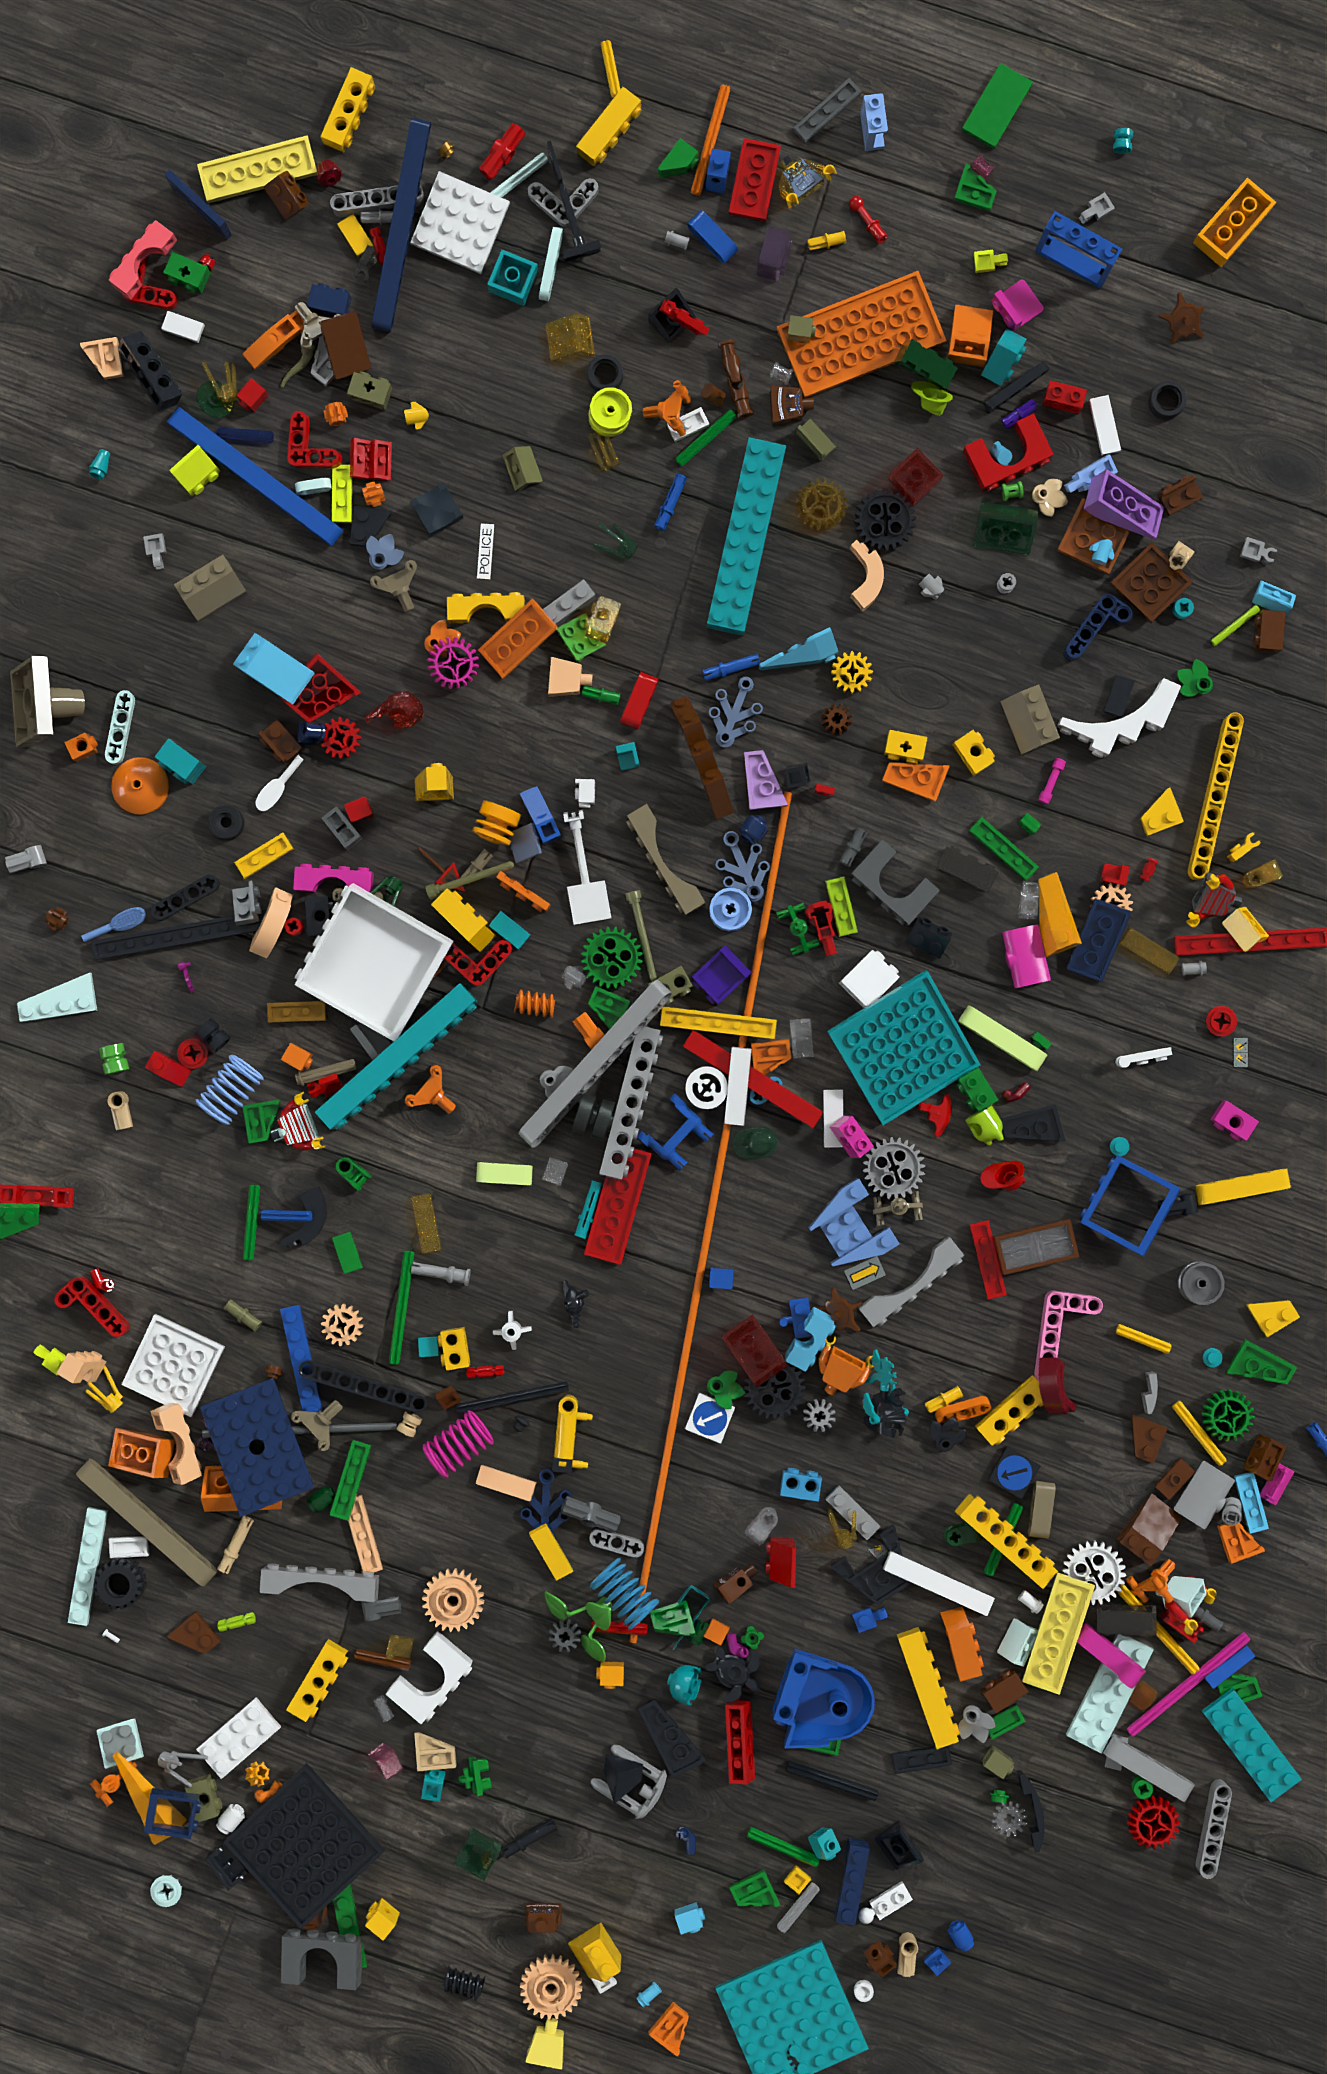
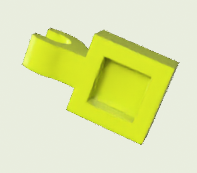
[974,250,1008,273]
[33,1344,66,1375]

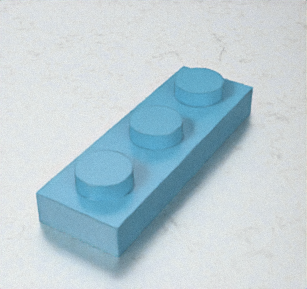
[1234,1472,1269,1534]

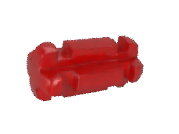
[1139,858,1158,882]

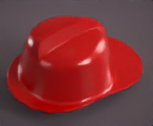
[980,1161,1025,1191]

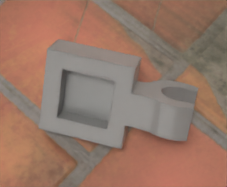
[1079,192,1115,224]
[143,533,167,570]

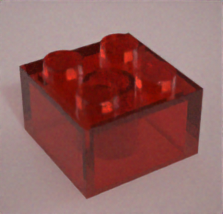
[888,448,944,507]

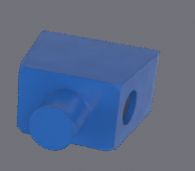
[706,149,731,194]

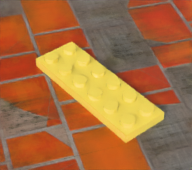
[197,136,317,203]
[1022,1572,1095,1695]

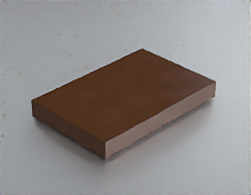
[319,311,372,380]

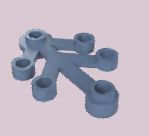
[709,677,763,748]
[715,831,770,902]

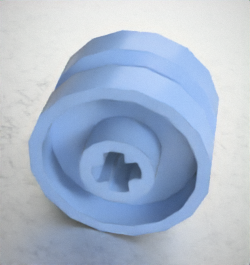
[709,888,752,932]

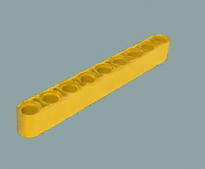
[1188,713,1244,880]

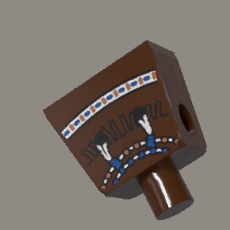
[770,386,814,427]
[713,1564,758,1604]
[525,1903,562,1933]

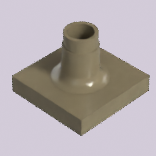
[10,656,85,747]

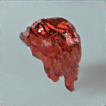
[365,691,424,729]

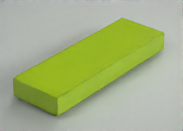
[825,877,858,937]

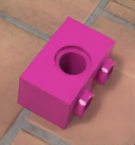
[1210,1100,1259,1142]
[829,1116,874,1158]

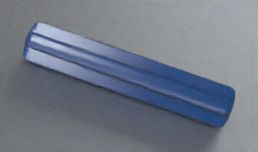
[261,1210,313,1222]

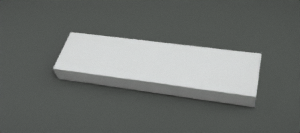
[725,1047,752,1126]

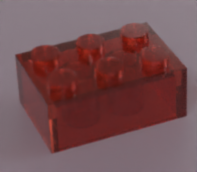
[721,1314,788,1388]

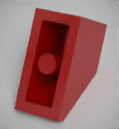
[145,1051,192,1087]

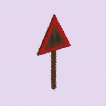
[417,847,466,892]

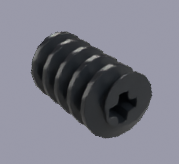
[443,1966,486,2001]

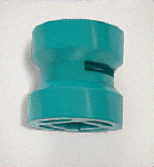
[1113,128,1133,154]

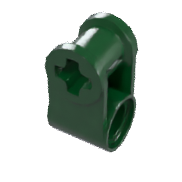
[943,1521,982,1546]

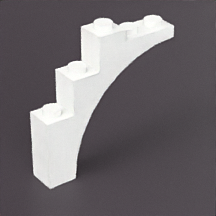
[1057,678,1181,758]

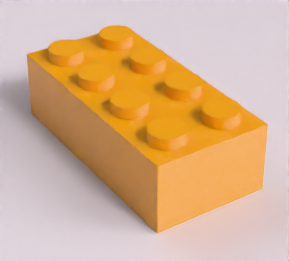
[1193,178,1276,268]

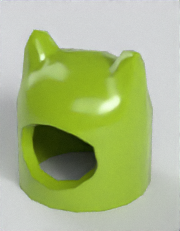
[965,1105,1004,1146]

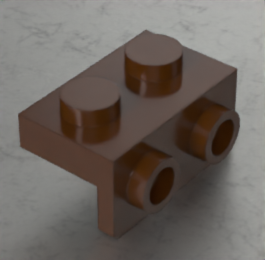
[263,171,309,220]

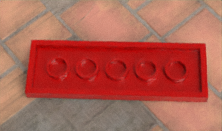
[584,1144,652,1265]

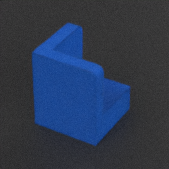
[709,1267,734,1289]

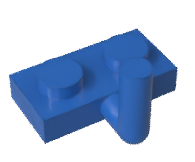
[779,1297,813,1339]

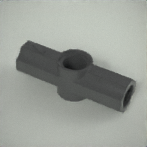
[561,1496,620,1533]

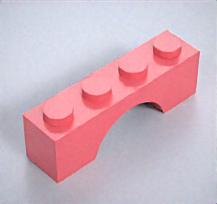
[109,220,177,300]

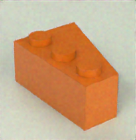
[940,1606,984,1682]

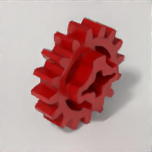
[321,717,362,760]

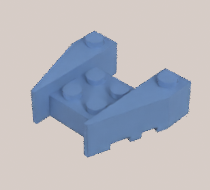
[808,1178,899,1266]

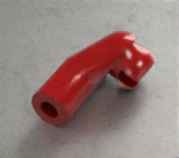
[90,1268,115,1291]

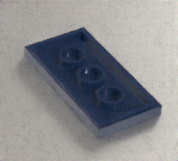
[164,170,232,240]
[1066,898,1131,982]

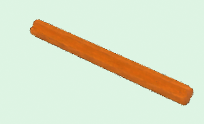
[691,85,730,196]

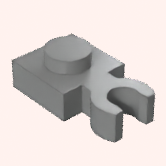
[1240,537,1277,564]

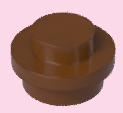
[264,1365,283,1379]

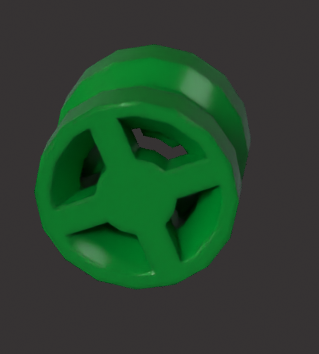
[1131,1776,1153,1799]

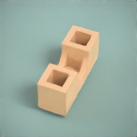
[57,1351,106,1383]

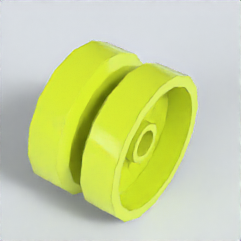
[588,388,632,437]

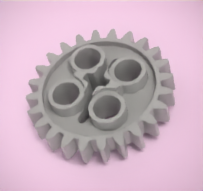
[863,1137,925,1199]

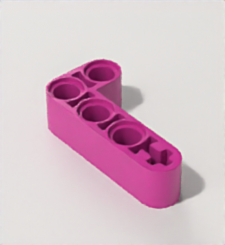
[1077,1623,1146,1689]

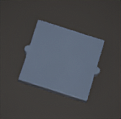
[508,823,542,863]

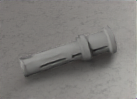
[411,1262,471,1286]

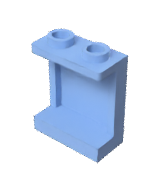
[860,93,888,151]

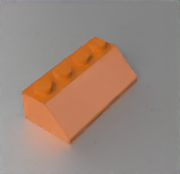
[201,1466,282,1512]

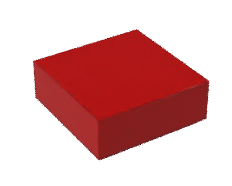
[814,784,835,797]

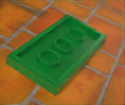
[962,63,1033,149]

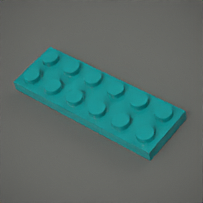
[1202,1688,1302,1802]

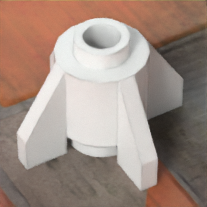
[493,1311,532,1350]

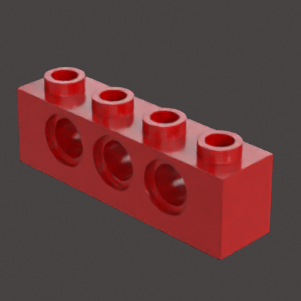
[725,1700,755,1785]

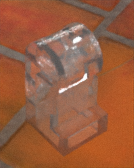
[1018,881,1039,919]

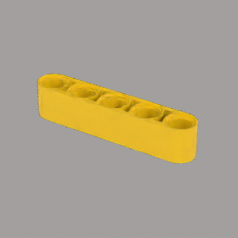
[1195,1169,1291,1205]

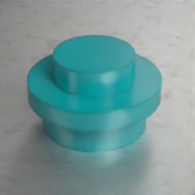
[1110,1137,1129,1156]
[1202,1348,1222,1367]

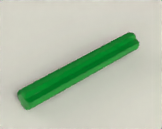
[676,409,736,466]
[243,1184,260,1261]
[984,1503,1023,1576]
[747,1827,820,1867]

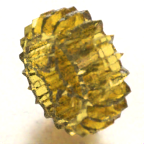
[796,478,848,530]

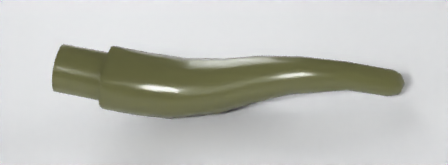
[280,344,316,388]

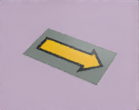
[844,1256,886,1290]

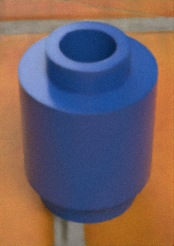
[948,1920,974,1952]

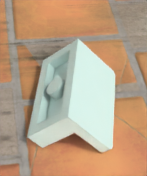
[997,1618,1038,1667]

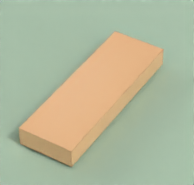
[476,1465,537,1501]

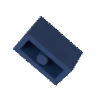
[307,283,352,317]

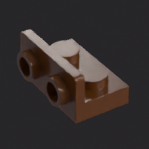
[1158,475,1203,517]
[258,719,303,764]
[1243,1434,1286,1482]

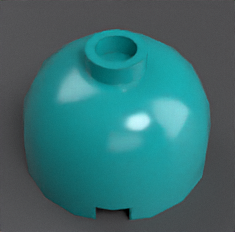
[667,1665,702,1706]

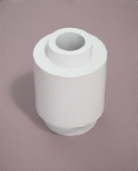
[216,1804,245,1834]

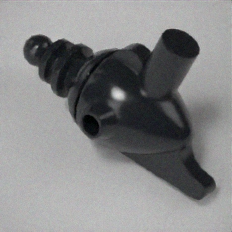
[563,1280,589,1328]

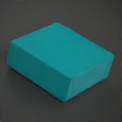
[418,1336,439,1357]

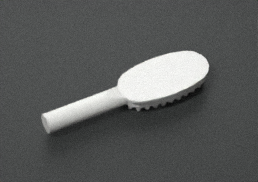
[255,755,304,811]

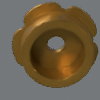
[437,141,455,159]

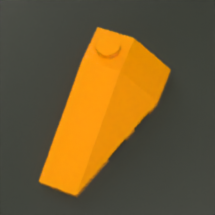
[1039,872,1082,957]

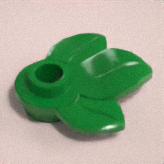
[1177,659,1213,697]
[707,1370,745,1409]

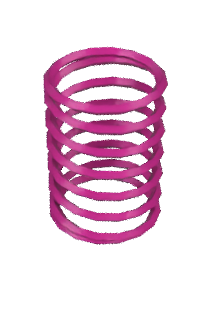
[422,1410,494,1479]

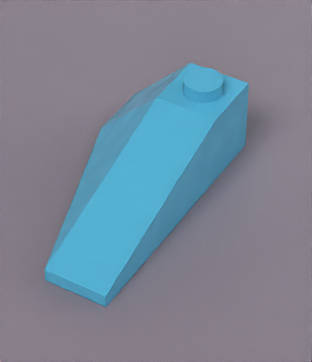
[759,627,839,671]

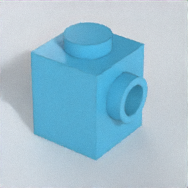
[675,1902,705,1934]

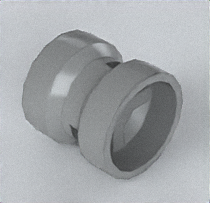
[1222,1497,1242,1525]

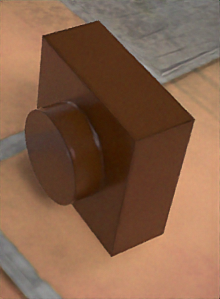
[435,1385,462,1410]

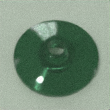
[196,381,234,418]

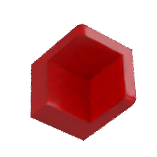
[344,796,374,822]
[1100,864,1130,887]

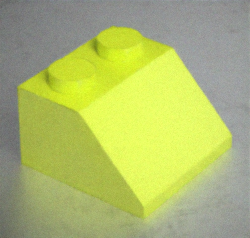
[169,445,221,497]

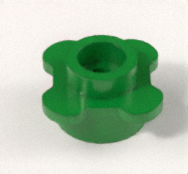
[741,1626,764,1649]

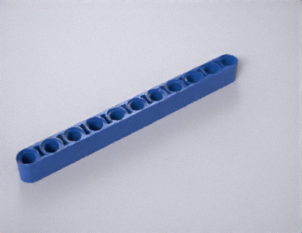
[167,407,343,546]

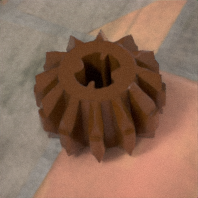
[820,703,853,736]

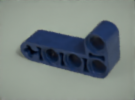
[1063,594,1132,661]

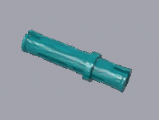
[574,1180,603,1239]

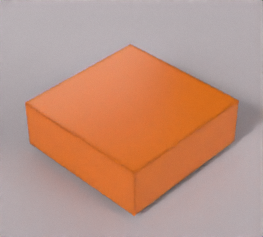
[704,1618,730,1645]

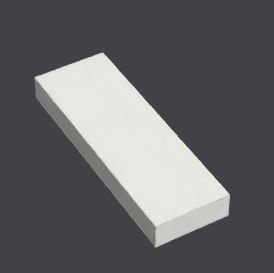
[1089,395,1121,456]
[823,1090,843,1147]

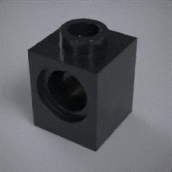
[784,763,811,788]

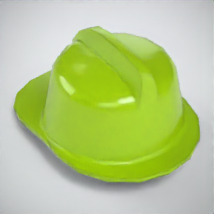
[911,381,953,416]

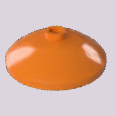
[111,757,169,815]

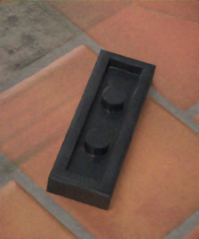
[891,1745,952,1774]

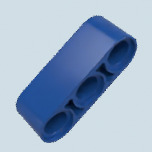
[687,210,738,264]

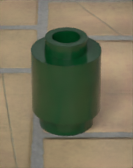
[307,1485,336,1513]

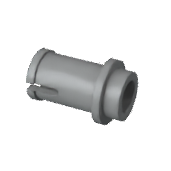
[664,231,689,250]
[1181,961,1207,976]

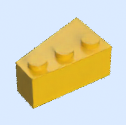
[431,888,496,952]

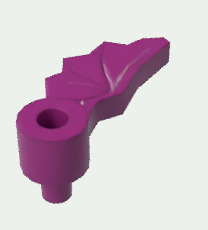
[178,961,194,993]

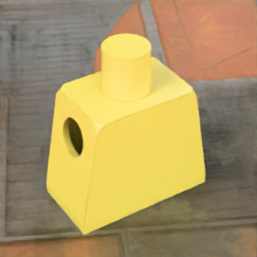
[526,2018,564,2070]

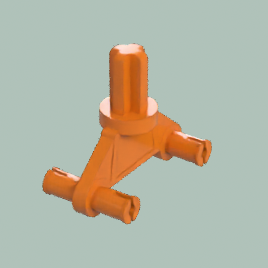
[642,380,691,436]
[405,1065,456,1113]
[1126,1559,1175,1603]
[89,1761,142,1807]

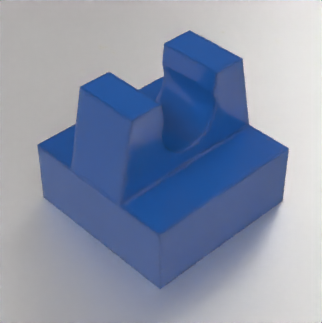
[923,1946,951,1976]

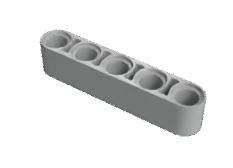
[330,185,425,218]
[1103,1736,1195,1802]
[1196,1779,1232,1879]

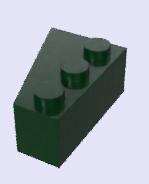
[894,339,957,389]

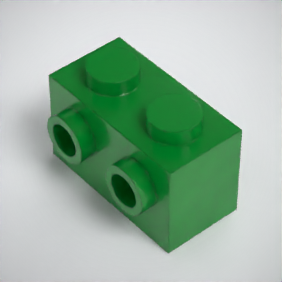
[956,1067,998,1112]

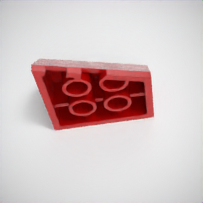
[279,652,361,723]

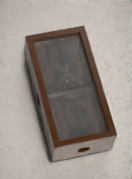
[993,1218,1079,1275]

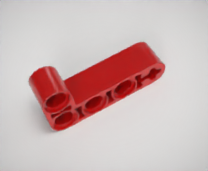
[54,1276,130,1337]

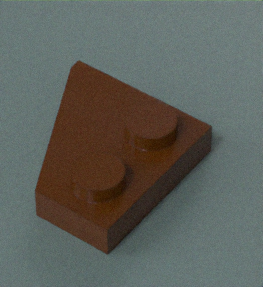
[1131,1413,1168,1464]
[167,1611,221,1654]

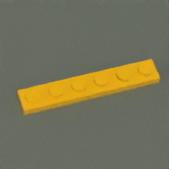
[660,1007,777,1039]

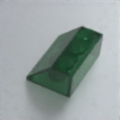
[973,501,1038,555]

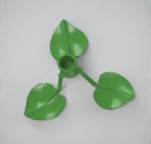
[545,1591,612,1663]

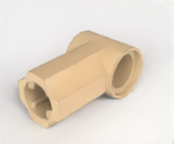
[1169,541,1195,570]
[108,1091,133,1130]
[897,1932,918,1977]

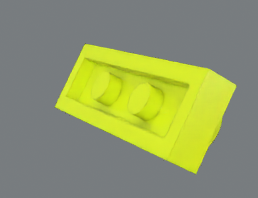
[332,465,352,523]

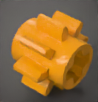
[245,1762,270,1787]

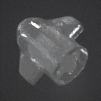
[562,965,588,989]

